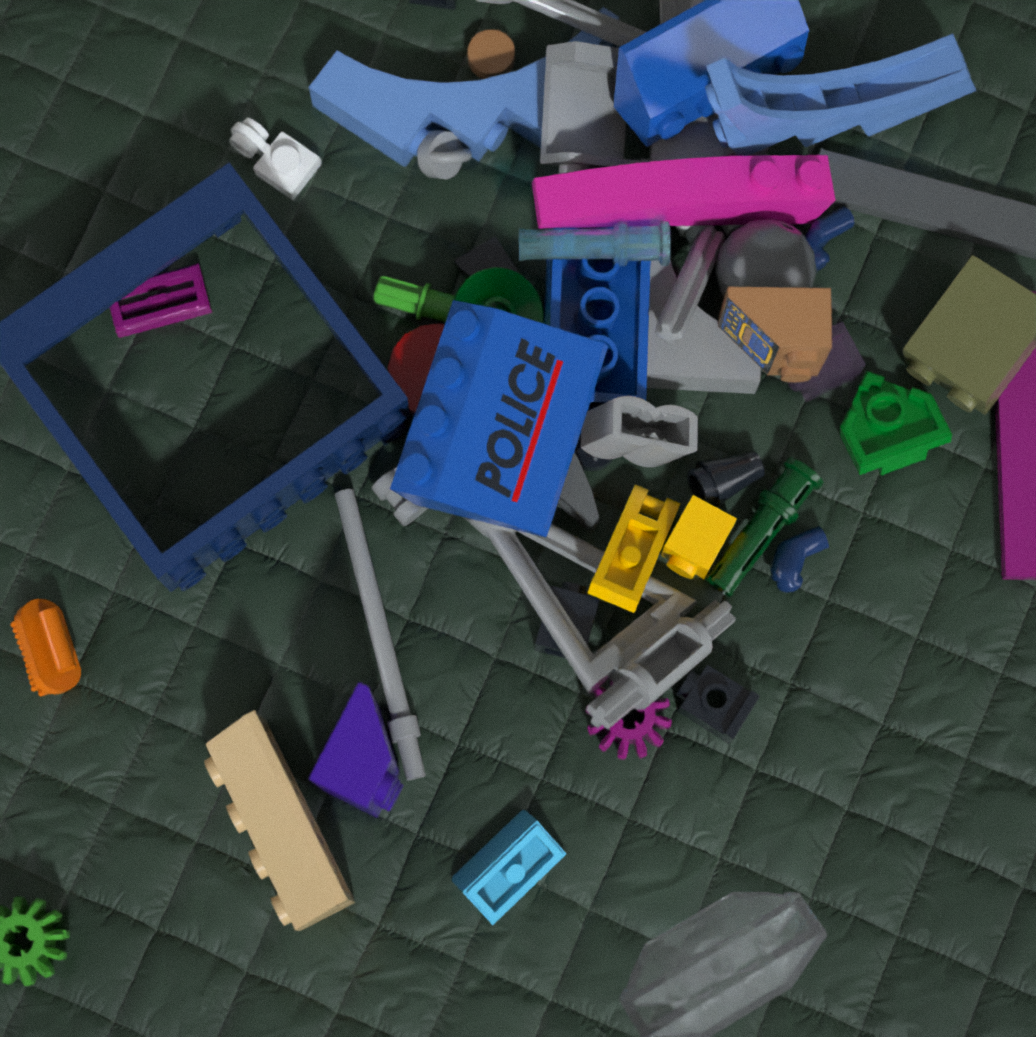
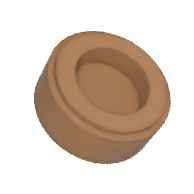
[468,30,515,79]

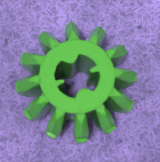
[0,896,70,986]

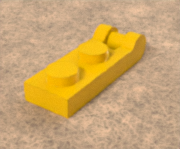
[587,484,681,613]

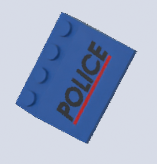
[390,300,608,538]

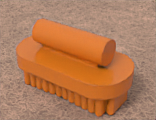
[10,599,81,697]

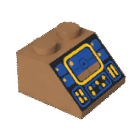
[718,287,832,382]

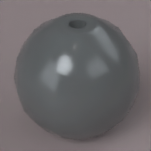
[715,218,817,297]

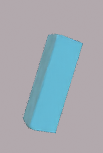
[451,810,566,925]

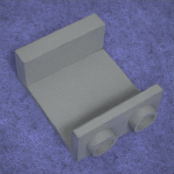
[540,41,647,174]

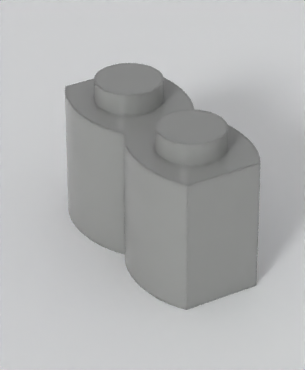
[581,396,698,467]

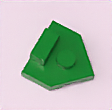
[840,370,952,475]

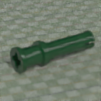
[705,457,824,597]

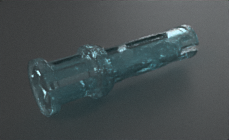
[519,221,670,266]

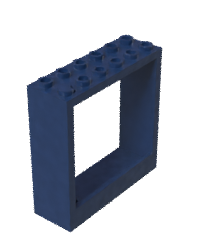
[0,163,410,592]

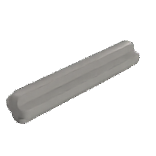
[655,225,725,344]

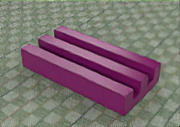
[110,263,213,338]

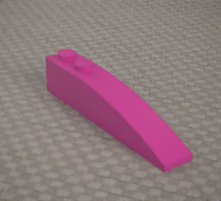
[532,155,836,228]

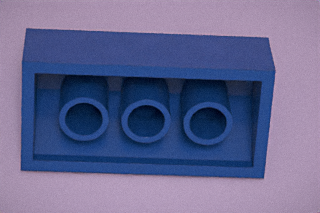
[613,0,809,147]
[544,226,652,411]

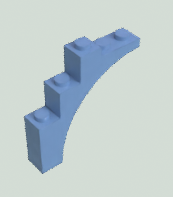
[309,7,619,167]
[705,34,976,156]

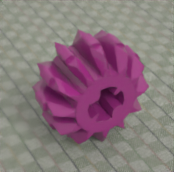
[586,679,672,760]

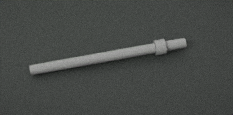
[335,489,426,781]

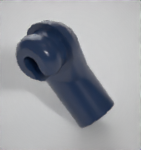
[770,525,829,593]

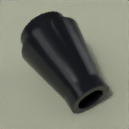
[687,450,765,507]

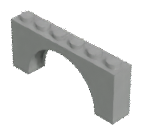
[641,113,768,394]

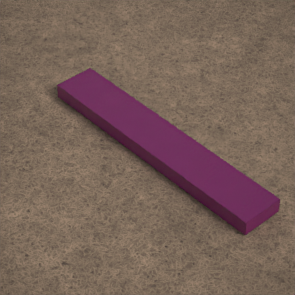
[995,291,1036,580]

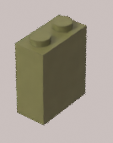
[903,255,1036,415]

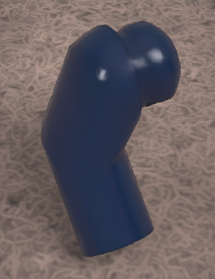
[805,207,855,272]

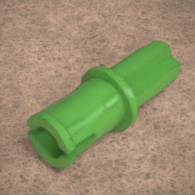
[374,276,454,323]

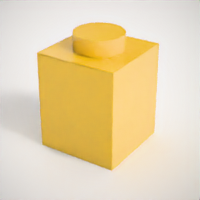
[661,495,737,579]

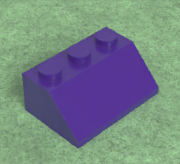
[309,682,404,818]

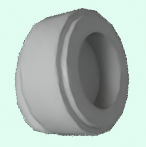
[417,130,472,179]

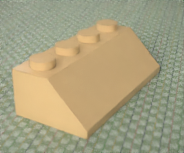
[204,710,355,931]

